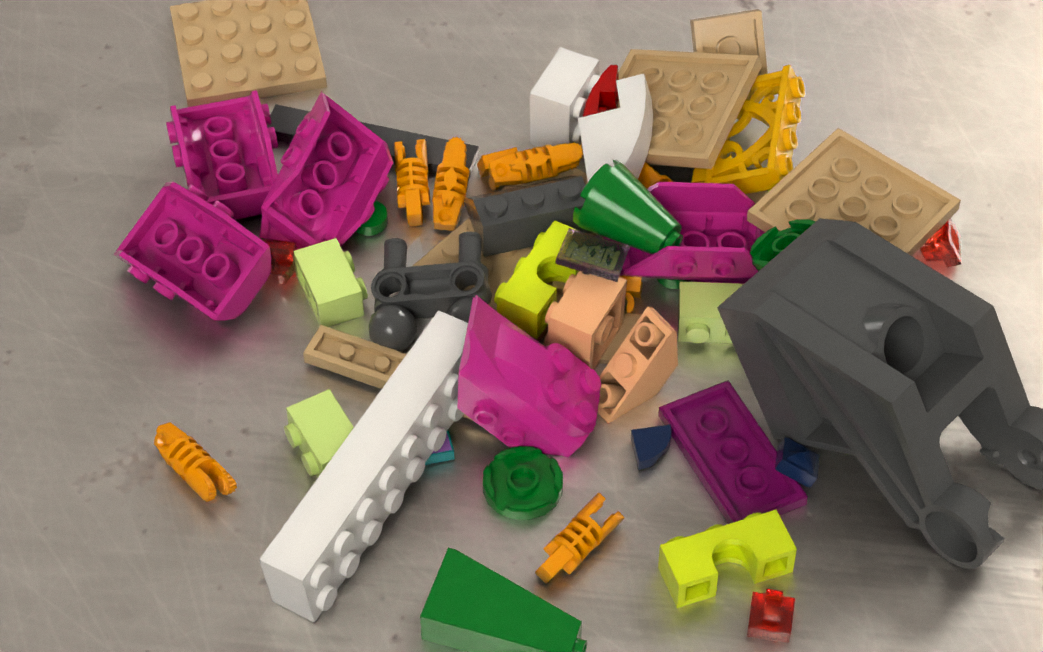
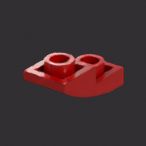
[583,65,619,117]

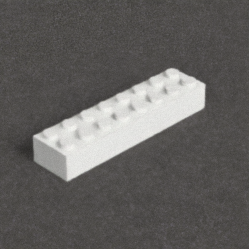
[259,310,468,623]

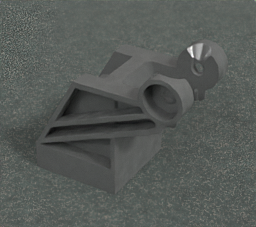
[717,218,1043,569]

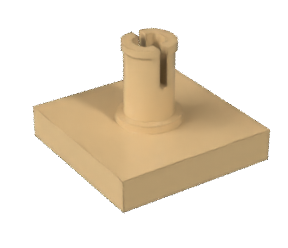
[690,9,768,76]

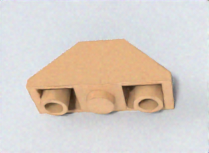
[597,306,678,424]

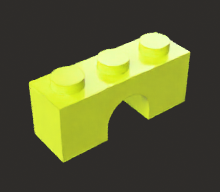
[494,220,595,339]
[658,510,797,608]

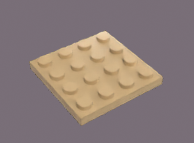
[170,0,327,107]
[580,49,762,169]
[747,128,961,256]

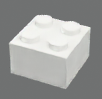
[530,47,600,147]

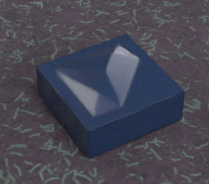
[775,437,820,488]

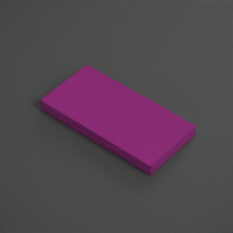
[658,380,808,524]

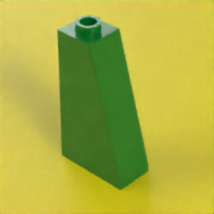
[420,548,587,652]

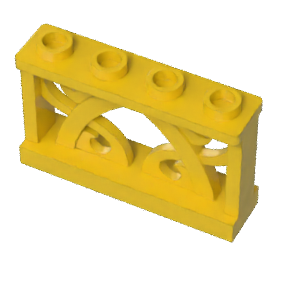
[691,65,805,194]

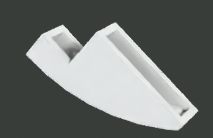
[578,74,653,182]

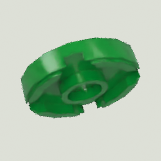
[483,446,563,520]

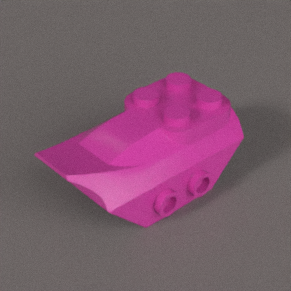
[166,90,278,220]
[259,91,393,266]
[113,181,272,321]
[595,182,765,284]
[457,295,601,457]

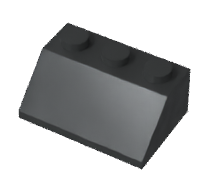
[464,176,592,257]

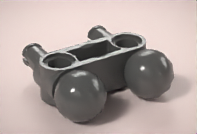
[368,232,492,351]

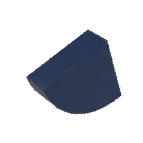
[631,424,671,470]

